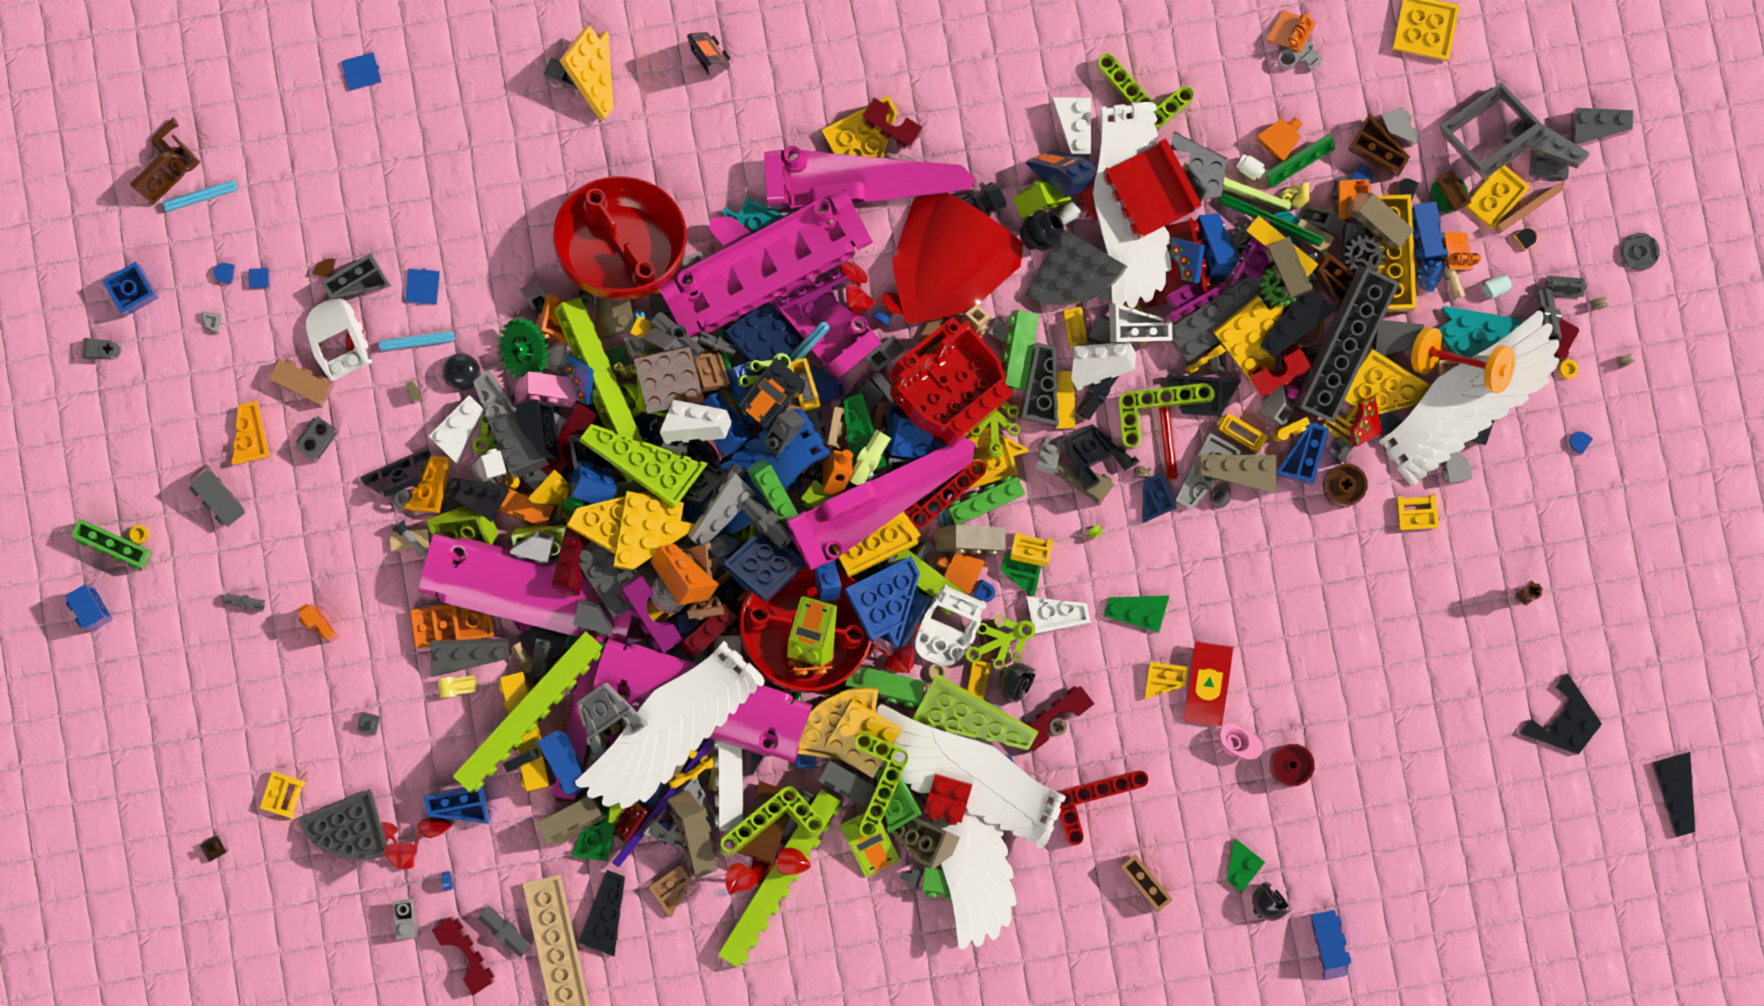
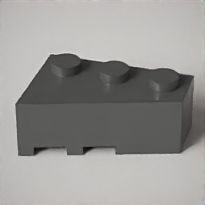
[1571,108,1633,147]
[321,253,392,299]
[491,414,550,479]
[189,464,246,527]
[818,760,879,809]

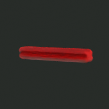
[1159,407,1178,480]

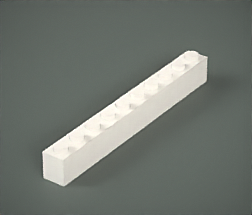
[714,635,743,831]

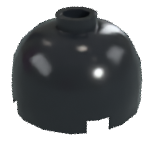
[442,353,481,391]
[999,663,1036,702]
[1252,881,1290,921]

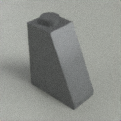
[1373,320,1424,357]

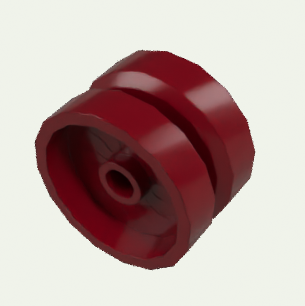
[1269,744,1315,787]

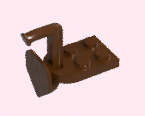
[130,117,201,205]

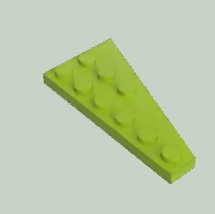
[579,424,708,508]
[912,674,1038,750]

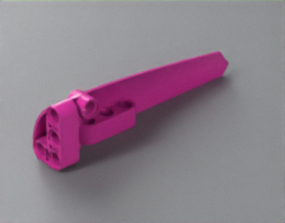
[764,146,976,210]

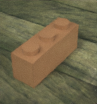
[269,358,333,407]
[1119,854,1173,912]

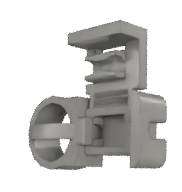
[1277,41,1323,72]

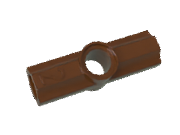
[1515,580,1543,606]

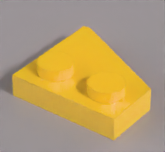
[1144,661,1188,699]

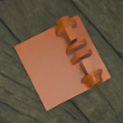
[1266,10,1317,52]
[1338,179,1371,219]
[1443,232,1481,270]
[788,658,832,676]

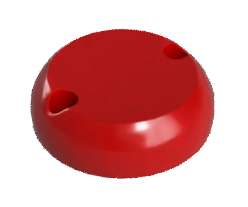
[553,176,687,301]
[739,558,872,693]

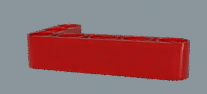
[903,460,986,528]
[1058,770,1148,845]

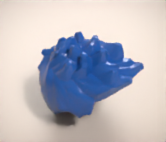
[1416,260,1446,292]

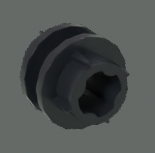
[962,181,1007,216]
[1019,210,1064,251]

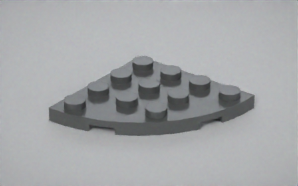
[1025,229,1128,305]
[298,789,388,861]

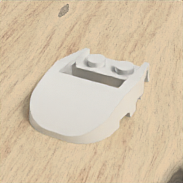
[306,298,372,381]
[915,584,986,666]

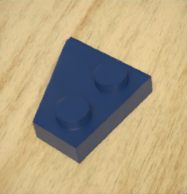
[1142,473,1177,523]

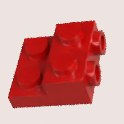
[924,773,973,825]

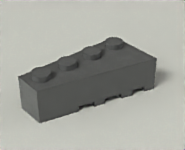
[1018,343,1059,427]

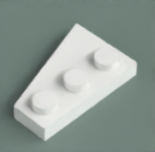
[1026,596,1091,634]

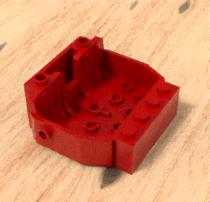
[888,316,1014,448]

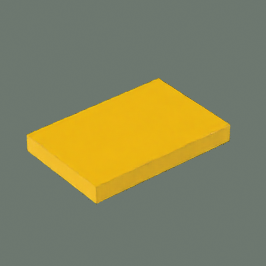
[1465,165,1530,231]

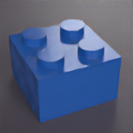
[102,261,159,317]
[886,412,933,459]
[570,460,617,504]
[65,584,113,631]

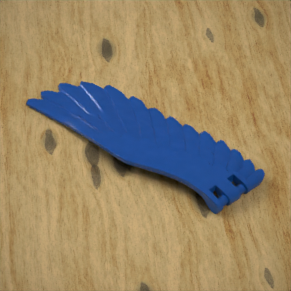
[680,409,831,540]

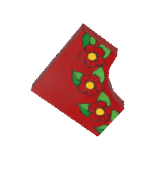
[1349,396,1382,447]

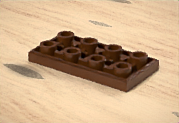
[737,781,793,864]

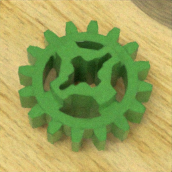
[1259,265,1296,307]

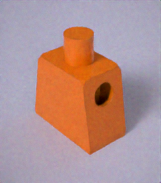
[1256,117,1302,163]
[822,450,853,496]
[937,553,985,595]

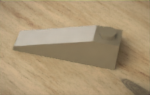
[884,817,960,869]

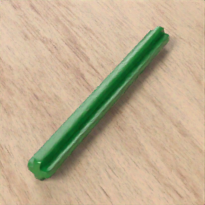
[1219,193,1324,247]

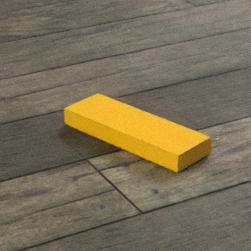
[1056,371,1076,429]

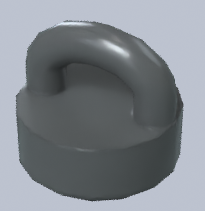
[1210,488,1231,509]
[390,490,410,509]

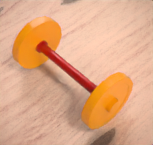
[1411,327,1515,394]

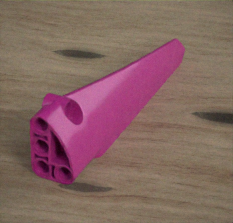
[709,217,882,380]
[785,438,975,571]

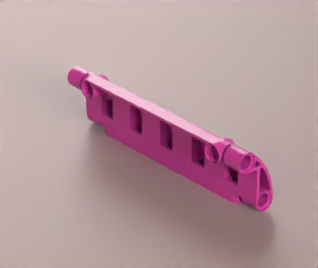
[659,190,873,338]
[419,534,633,644]
[592,639,812,763]

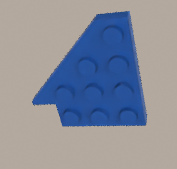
[844,556,920,648]

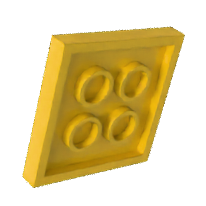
[1392,0,1460,62]
[823,699,903,778]

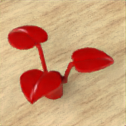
[840,261,903,316]
[866,618,923,673]
[381,817,452,869]
[725,831,811,895]

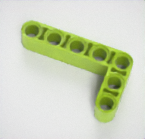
[1097,53,1194,131]
[1119,383,1215,449]
[855,732,908,838]
[719,787,823,857]

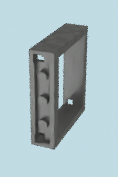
[1440,82,1545,180]

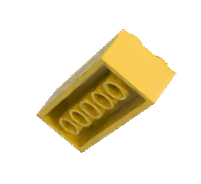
[1371,195,1416,312]
[498,672,552,792]

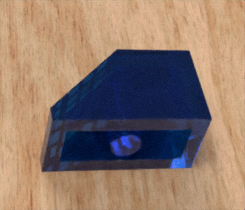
[811,365,844,405]

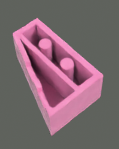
[515,372,581,408]

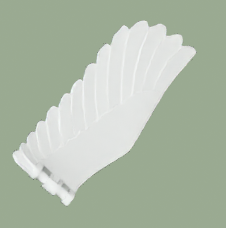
[1093,102,1172,309]
[1378,310,1559,485]
[575,641,764,809]
[878,704,1066,848]
[932,737,1017,950]

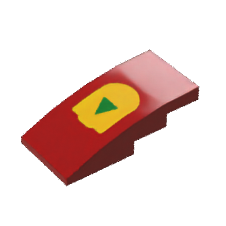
[1183,641,1233,726]

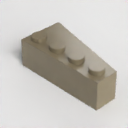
[1195,455,1276,494]
[667,790,718,879]

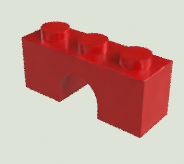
[1248,343,1311,397]

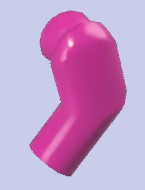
[1286,381,1302,399]

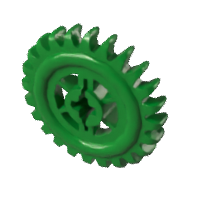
[496,318,549,380]

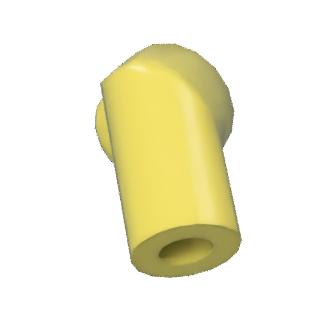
[1292,183,1309,208]
[1281,185,1300,202]
[614,362,637,378]

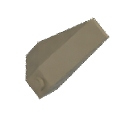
[596,297,635,339]
[1037,460,1114,505]

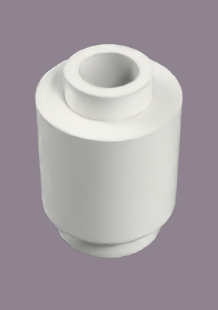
[1236,154,1266,181]

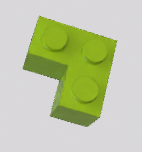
[1013,180,1071,219]

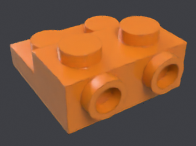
[536,294,568,346]
[297,603,339,642]

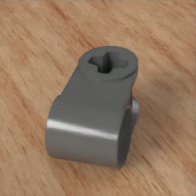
[82,338,121,359]

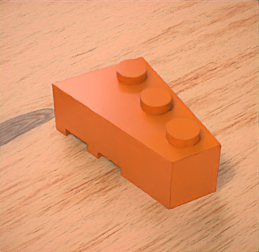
[498,485,556,526]
[650,544,719,605]

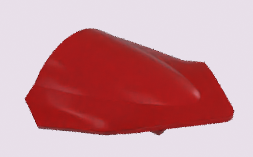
[892,193,1023,324]

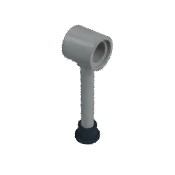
[393,520,428,560]

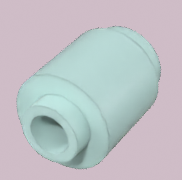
[1482,274,1512,299]

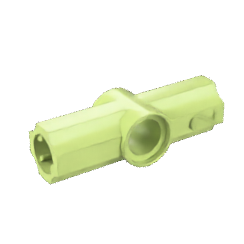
[849,430,891,486]

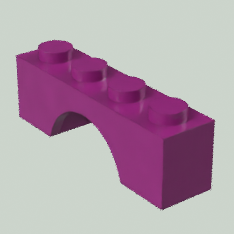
[619,573,683,653]

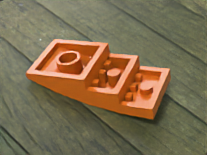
[410,604,494,649]

